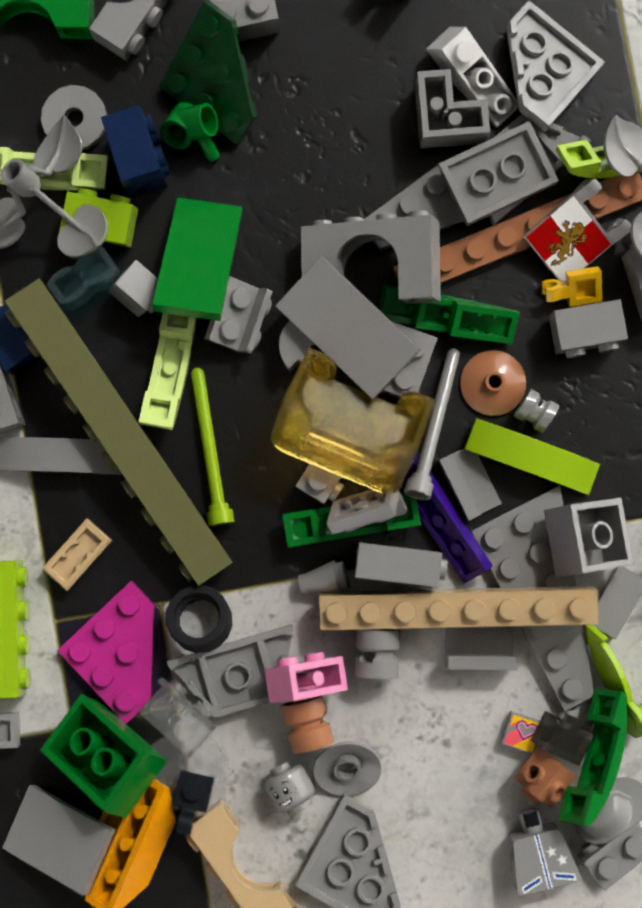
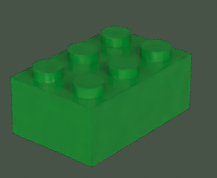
[40,694,167,818]

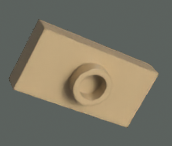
[42,518,113,591]

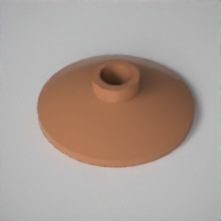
[460,350,526,416]

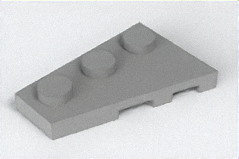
[364,164,464,251]

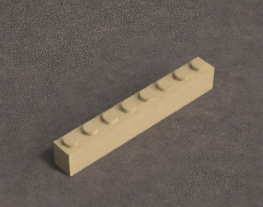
[319,586,599,630]

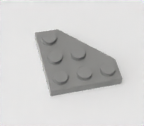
[506,1,605,132]
[295,793,401,908]

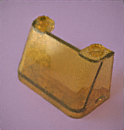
[271,348,436,494]

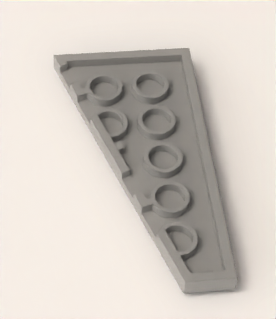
[470,485,594,711]

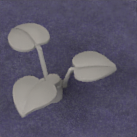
[0,115,108,258]
[603,115,642,259]

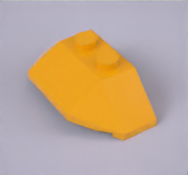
[85,779,176,908]

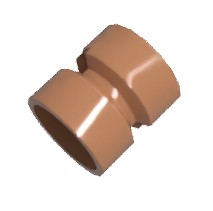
[280,695,334,754]

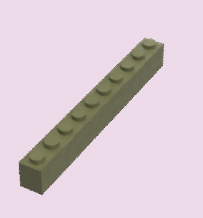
[5,279,232,586]

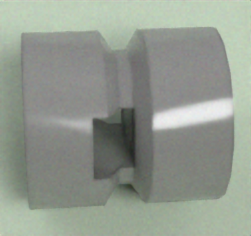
[355,629,400,679]

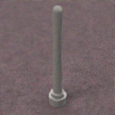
[404,348,460,500]

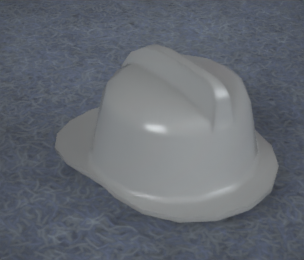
[574,777,642,845]

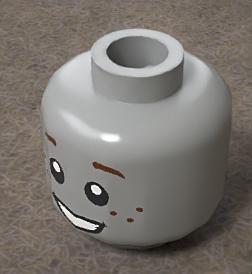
[265,761,315,816]

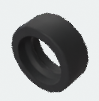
[166,585,233,653]

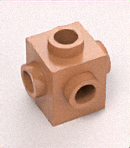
[514,746,577,809]

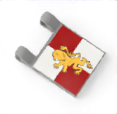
[522,178,631,281]

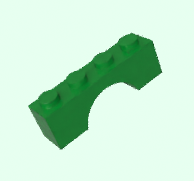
[0,0,95,39]

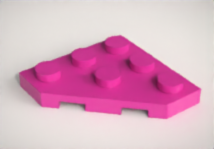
[57,581,155,724]

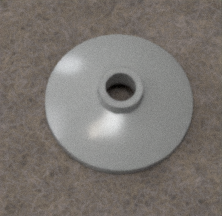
[313,742,381,796]

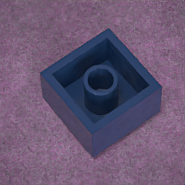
[101,105,170,198]

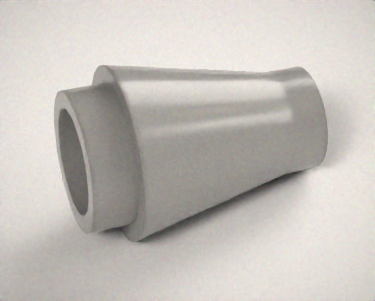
[298,560,350,595]

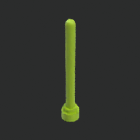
[191,368,235,527]

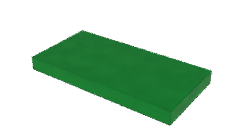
[152,197,242,321]

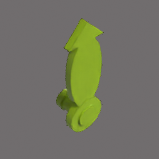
[585,625,642,738]

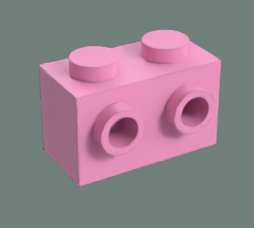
[264,652,348,703]

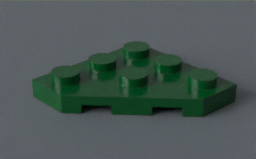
[158,0,257,145]

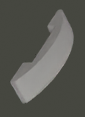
[0,437,123,475]

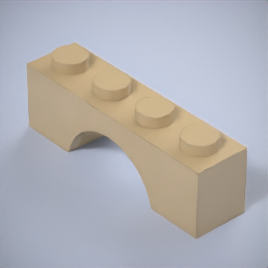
[186,798,299,908]

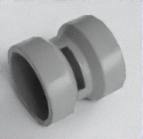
[513,388,560,434]

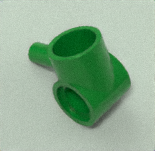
[160,102,220,161]

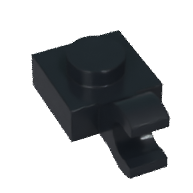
[172,770,215,836]

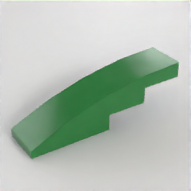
[378,285,520,344]

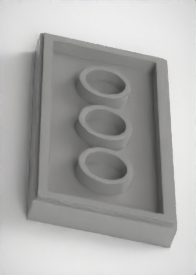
[276,256,421,399]

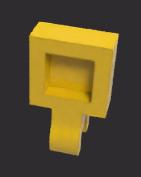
[541,266,602,307]

